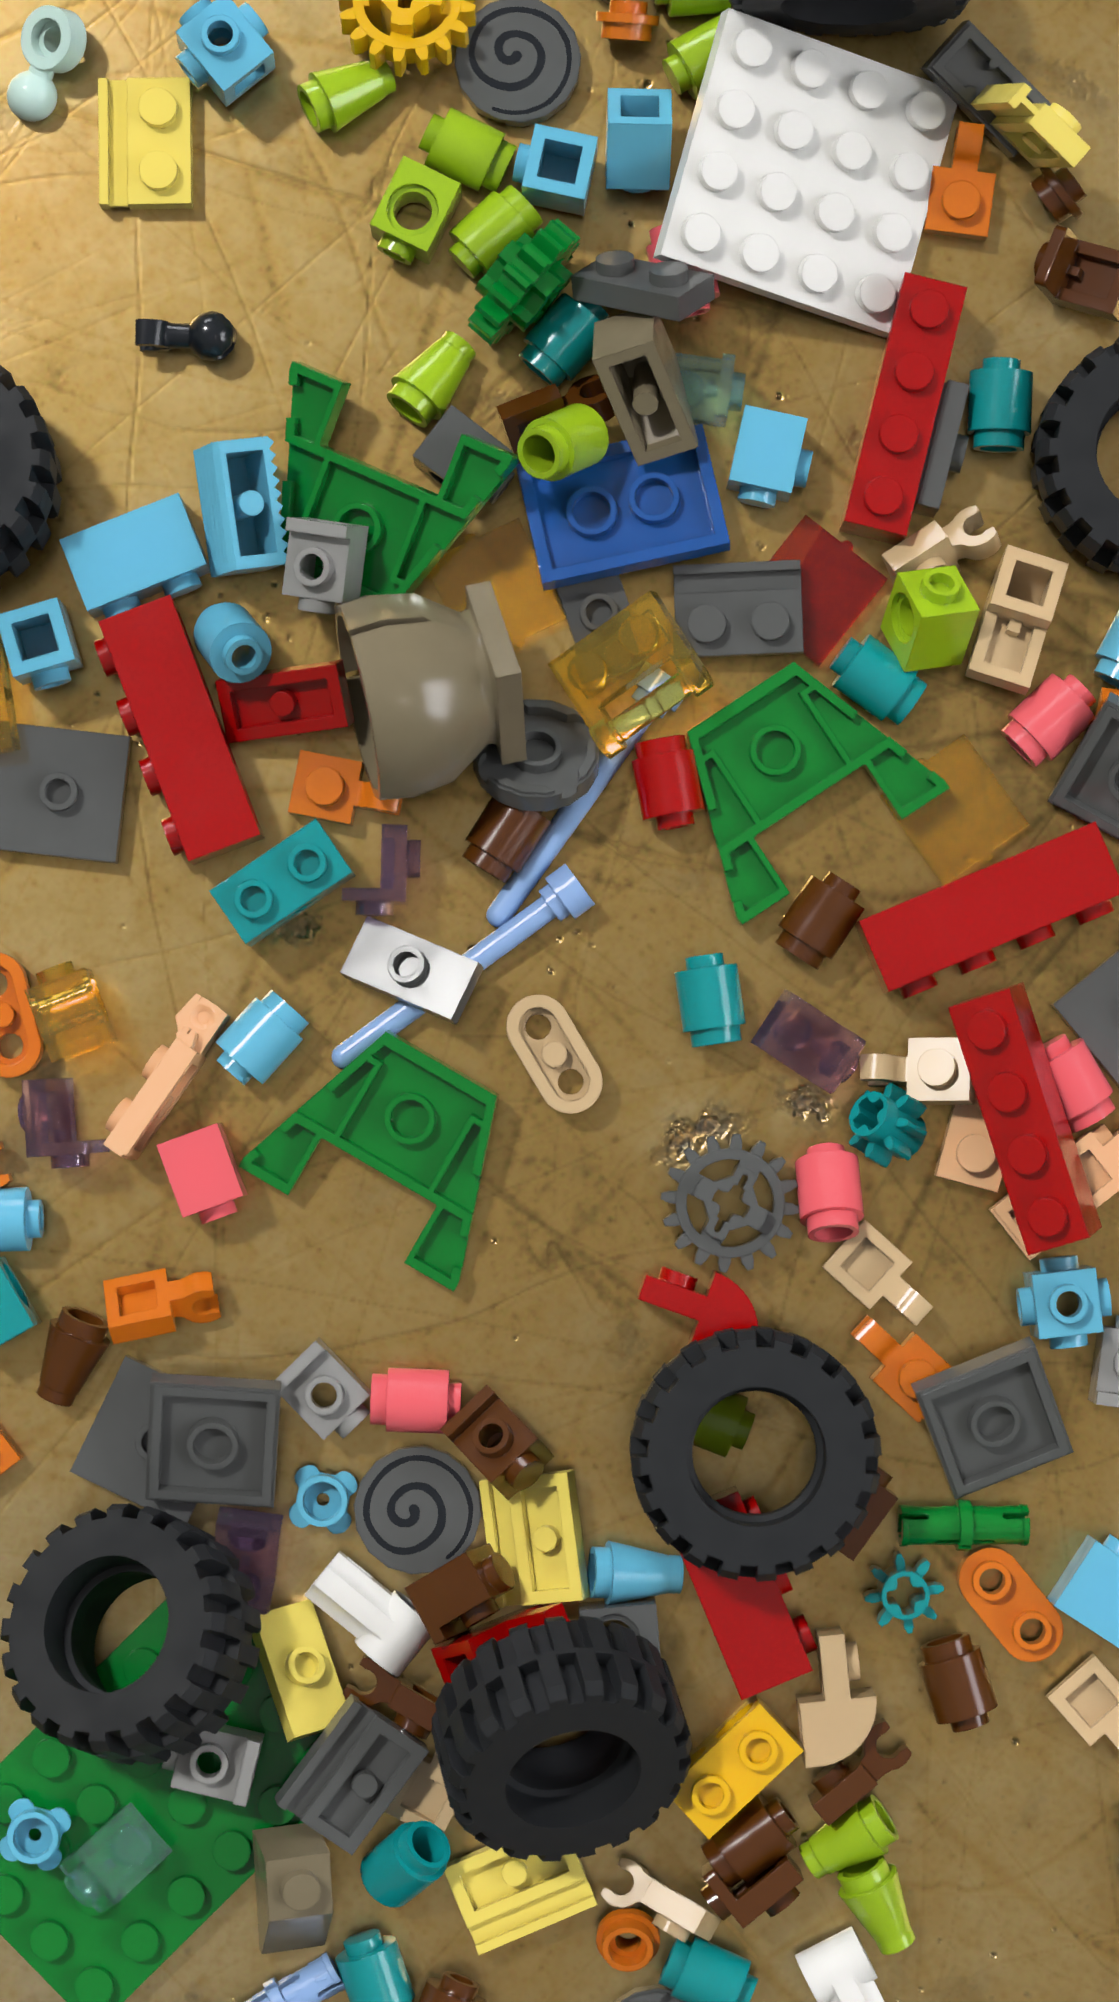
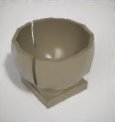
[335,581,527,800]

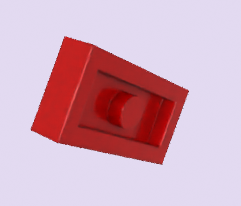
[215,659,355,743]

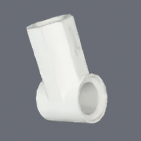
[305,1551,430,1677]
[795,1926,885,2002]

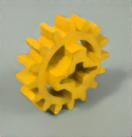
[339,0,476,77]

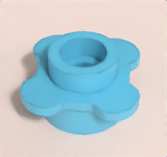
[289,1465,358,1534]
[0,1798,71,1871]

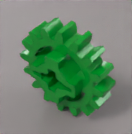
[468,218,581,345]

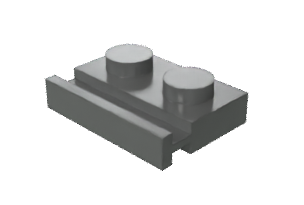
[673,560,804,659]
[274,1693,429,1855]

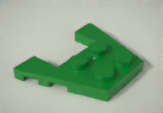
[280,361,519,597]
[686,662,950,926]
[238,1030,498,1292]

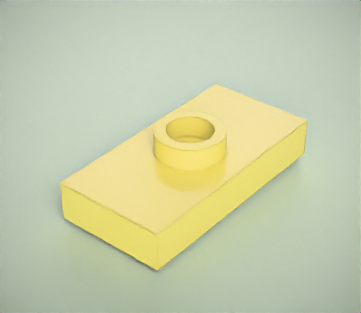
[252,1599,346,1743]

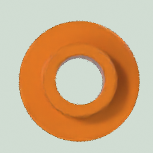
[596,0,660,42]
[596,1908,660,1972]

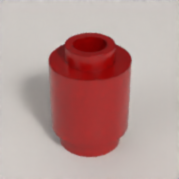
[631,735,705,831]

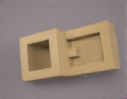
[965,545,1069,695]
[796,1626,877,1768]

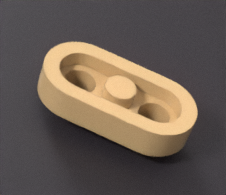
[506,995,603,1114]

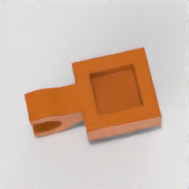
[923,121,996,241]
[288,750,403,826]
[103,1268,221,1345]
[850,1315,951,1423]

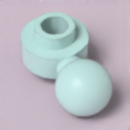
[7,5,87,122]

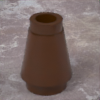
[36,1306,110,1407]

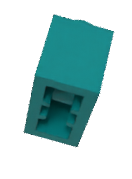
[210,819,356,947]

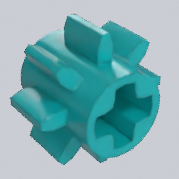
[849,1083,927,1168]
[862,1551,944,1634]

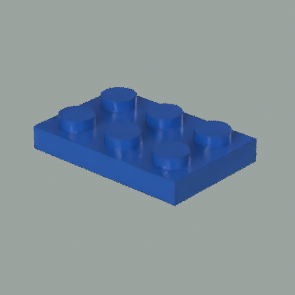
[516,424,730,591]

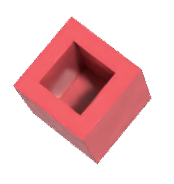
[156,1123,248,1224]

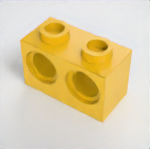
[673,1694,804,1839]

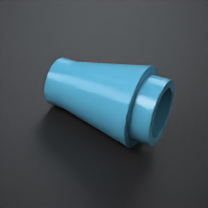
[587,1540,684,1605]

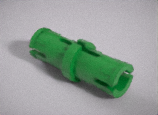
[897,1500,1030,1551]

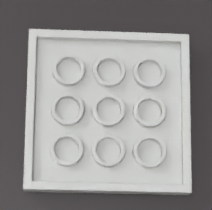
[653,8,957,338]

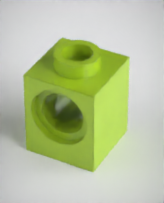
[370,155,462,265]
[880,565,980,672]

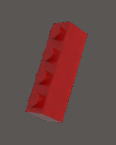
[839,272,968,545]
[94,594,265,865]
[855,821,1119,1000]
[948,982,1102,1256]

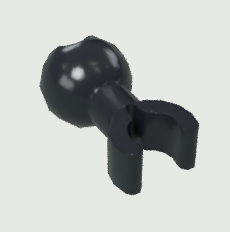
[135,311,237,361]

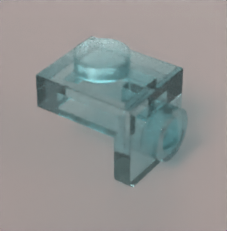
[676,353,746,428]
[58,1802,172,1913]

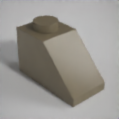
[592,311,698,466]
[252,1823,333,1954]

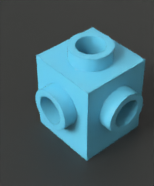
[175,0,276,107]
[1016,1255,1112,1349]

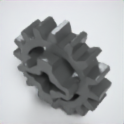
[660,1134,799,1273]

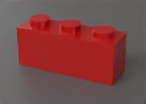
[680,1486,818,1700]

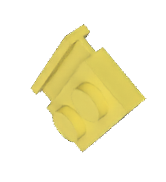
[98,77,193,210]
[971,83,1091,168]
[479,1469,590,1608]
[444,1846,597,1955]

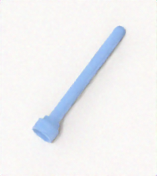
[486,662,689,928]
[331,863,595,1069]

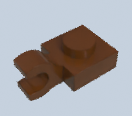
[496,374,615,464]
[343,1655,438,1740]
[808,1718,912,1826]

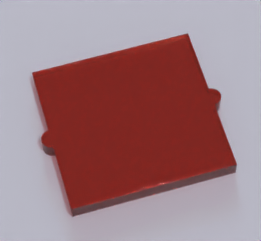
[769,515,888,667]

